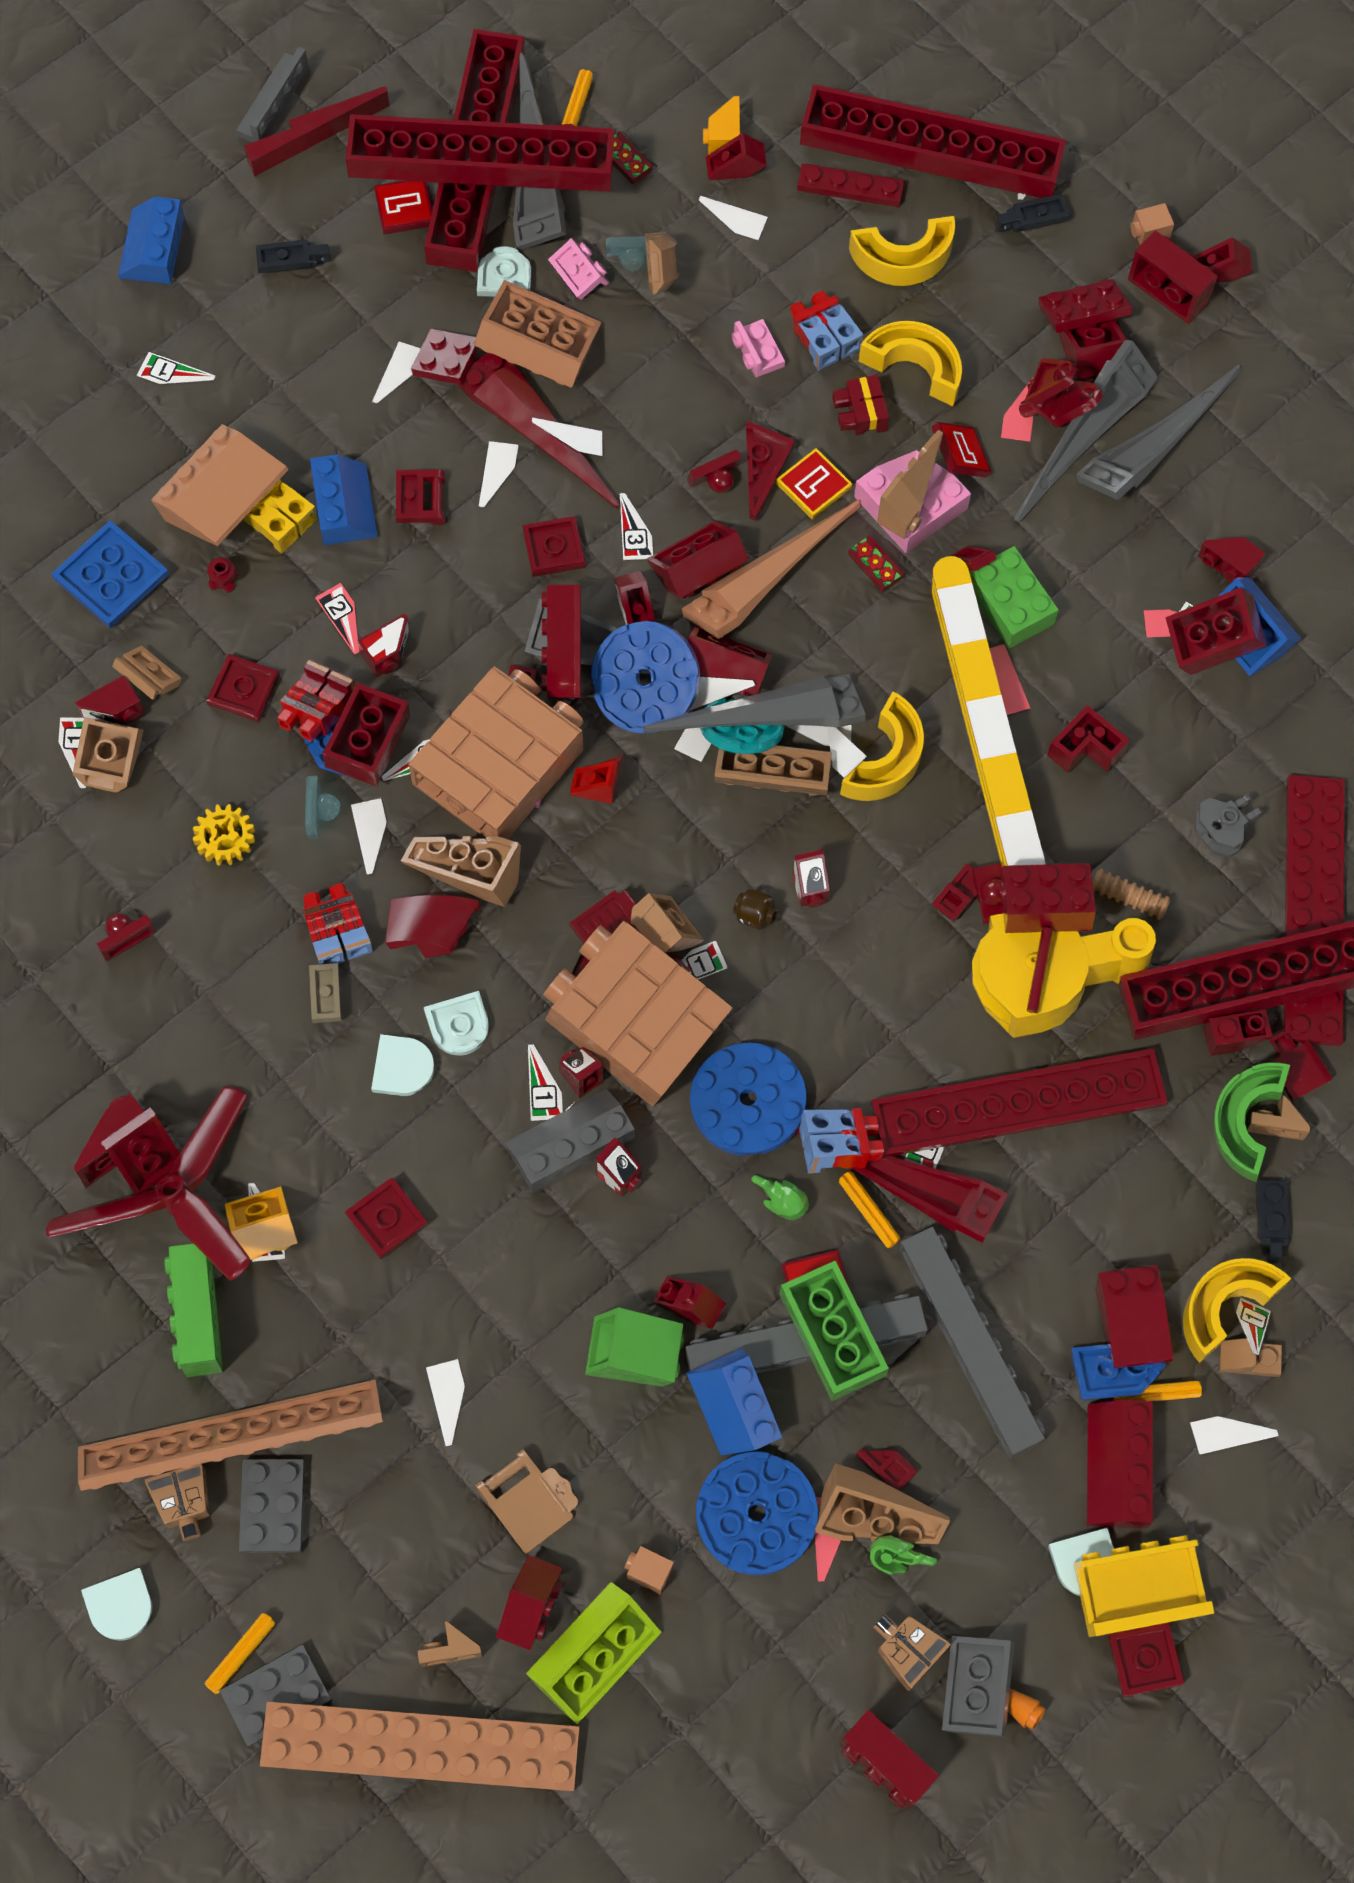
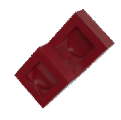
[931,863,977,922]

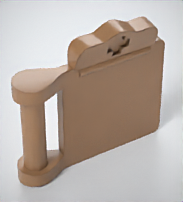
[475,1449,579,1553]

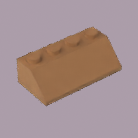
[715,746,832,796]

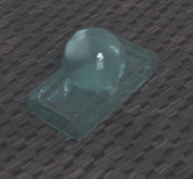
[606,236,646,272]
[305,776,341,839]

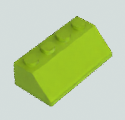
[526,1582,662,1724]

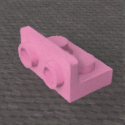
[548,238,610,300]
[732,319,785,378]

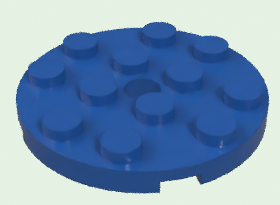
[591,621,700,733]
[690,1043,806,1156]
[696,1452,818,1576]

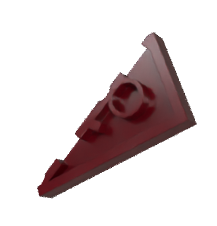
[746,421,795,521]

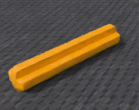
[562,69,593,127]
[839,1171,900,1248]
[1113,1381,1202,1401]
[205,1613,275,1694]

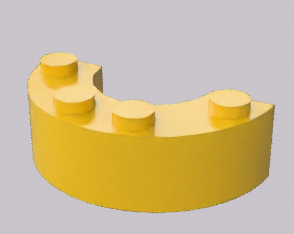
[849,216,955,286]
[859,321,962,406]
[840,691,924,801]
[1183,1258,1291,1363]

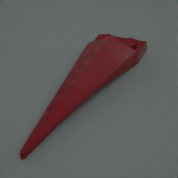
[458,353,619,509]
[796,1129,1008,1243]

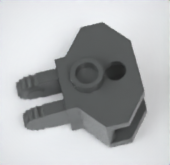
[1195,795,1262,858]

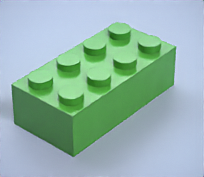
[165,1244,223,1377]
[779,1261,889,1401]

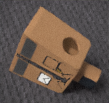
[145,1463,210,1541]
[873,1614,951,1692]

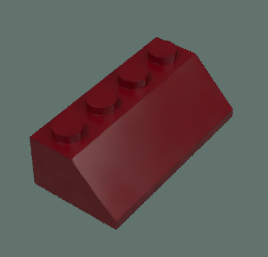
[542,585,581,698]
[1086,1400,1153,1529]

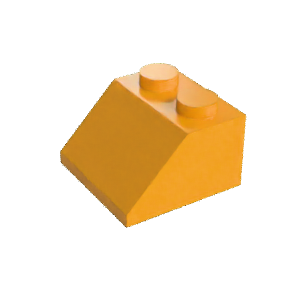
[225,1186,298,1260]

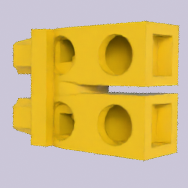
[244,479,318,554]

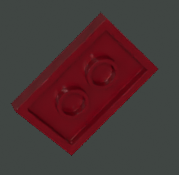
[1038,279,1132,333]
[101,1108,179,1194]

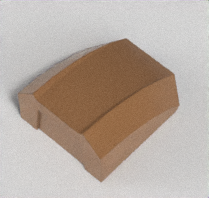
[645,232,680,294]
[73,717,144,793]
[631,893,704,952]

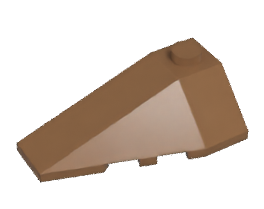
[877,430,943,539]
[401,836,521,907]
[815,1463,950,1544]

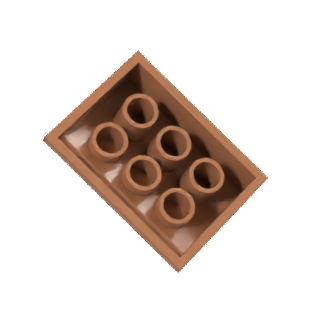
[474,280,601,388]
[151,424,288,546]

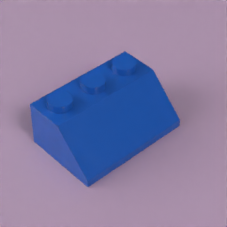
[118,197,185,284]
[310,455,378,545]
[1219,577,1301,676]
[686,1348,782,1456]

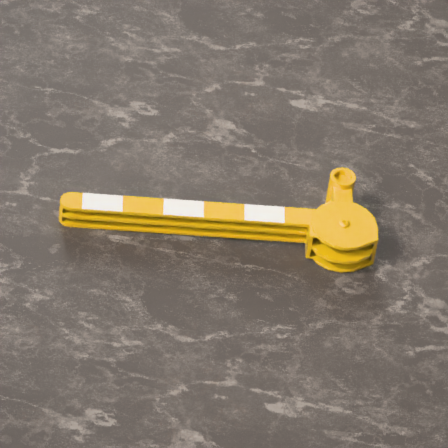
[932,556,1156,1038]

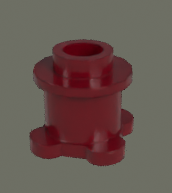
[207,557,239,593]

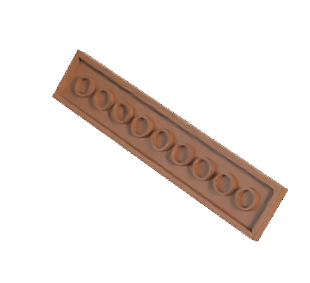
[78,1379,383,1491]
[260,1702,579,1791]

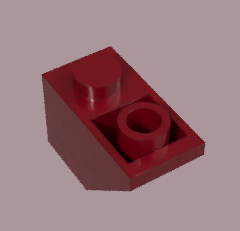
[1198,537,1265,583]
[1204,1009,1272,1056]
[653,1276,726,1329]

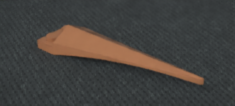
[682,499,861,639]

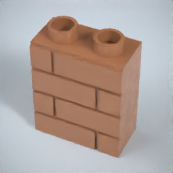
[408,666,584,839]
[543,921,732,1107]

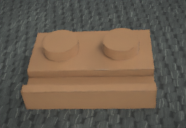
[112,646,182,700]

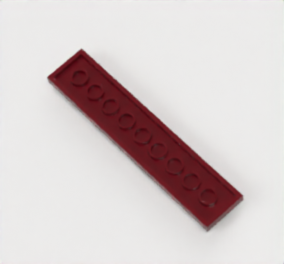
[1283,775,1345,1047]
[871,1048,1168,1157]

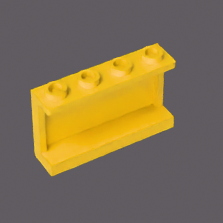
[1073,1535,1214,1637]

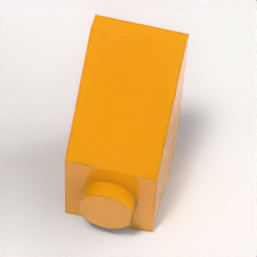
[703,96,740,155]

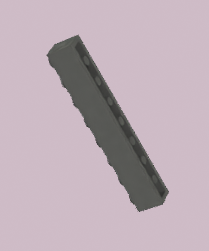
[899,1227,1045,1460]
[685,1294,927,1374]

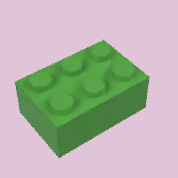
[969,546,1059,649]

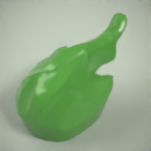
[751,1175,809,1220]
[870,1535,937,1575]

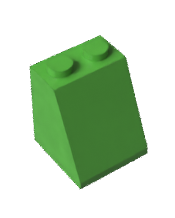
[585,1307,684,1386]

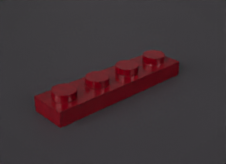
[797,163,904,207]

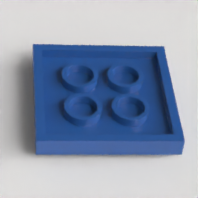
[51,520,169,629]

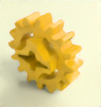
[193,804,255,866]

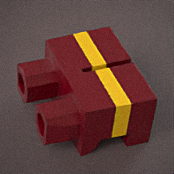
[832,374,889,436]

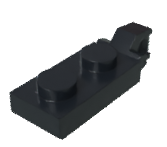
[995,194,1071,232]
[256,239,331,274]
[1256,1180,1289,1262]

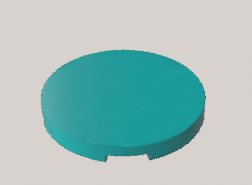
[700,696,784,754]

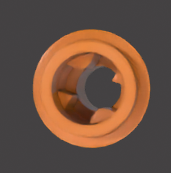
[1008,1688,1046,1730]

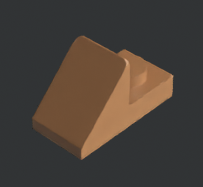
[1246,1095,1310,1140]
[1219,1338,1282,1377]
[418,1621,482,1667]

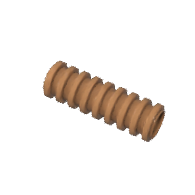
[1092,868,1170,920]

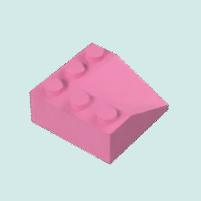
[854,450,971,553]

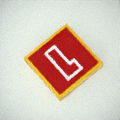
[776,448,852,520]

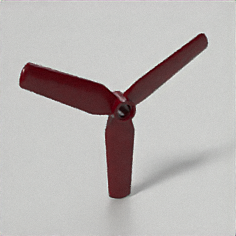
[46,1086,250,1280]

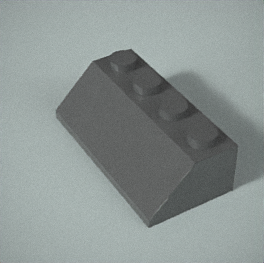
[504,1089,635,1193]

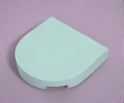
[477,246,531,297]
[424,991,489,1055]
[371,1034,434,1096]
[1048,1528,1114,1596]
[81,1568,152,1641]

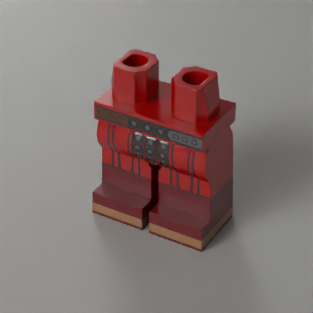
[277,659,355,742]

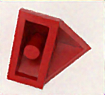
[570,754,624,804]

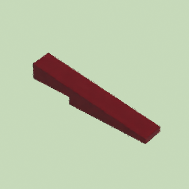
[244,86,389,177]

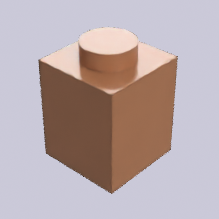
[1130,203,1174,245]
[624,1546,674,1594]

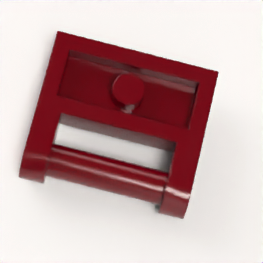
[396,469,445,525]

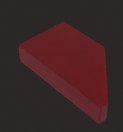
[856,1450,918,1491]

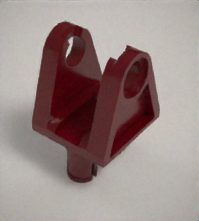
[1019,358,1103,428]

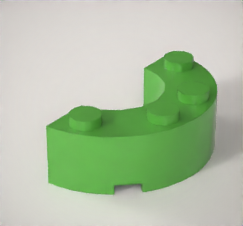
[1213,1063,1290,1182]

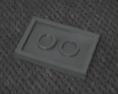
[239,1459,305,1553]
[942,1636,1014,1737]
[220,1645,332,1748]

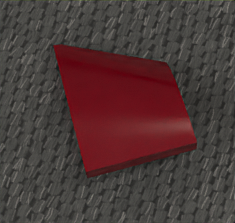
[385,895,481,958]

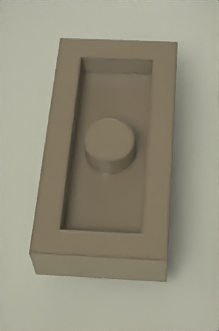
[309,963,342,1023]

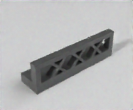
[236,47,309,142]

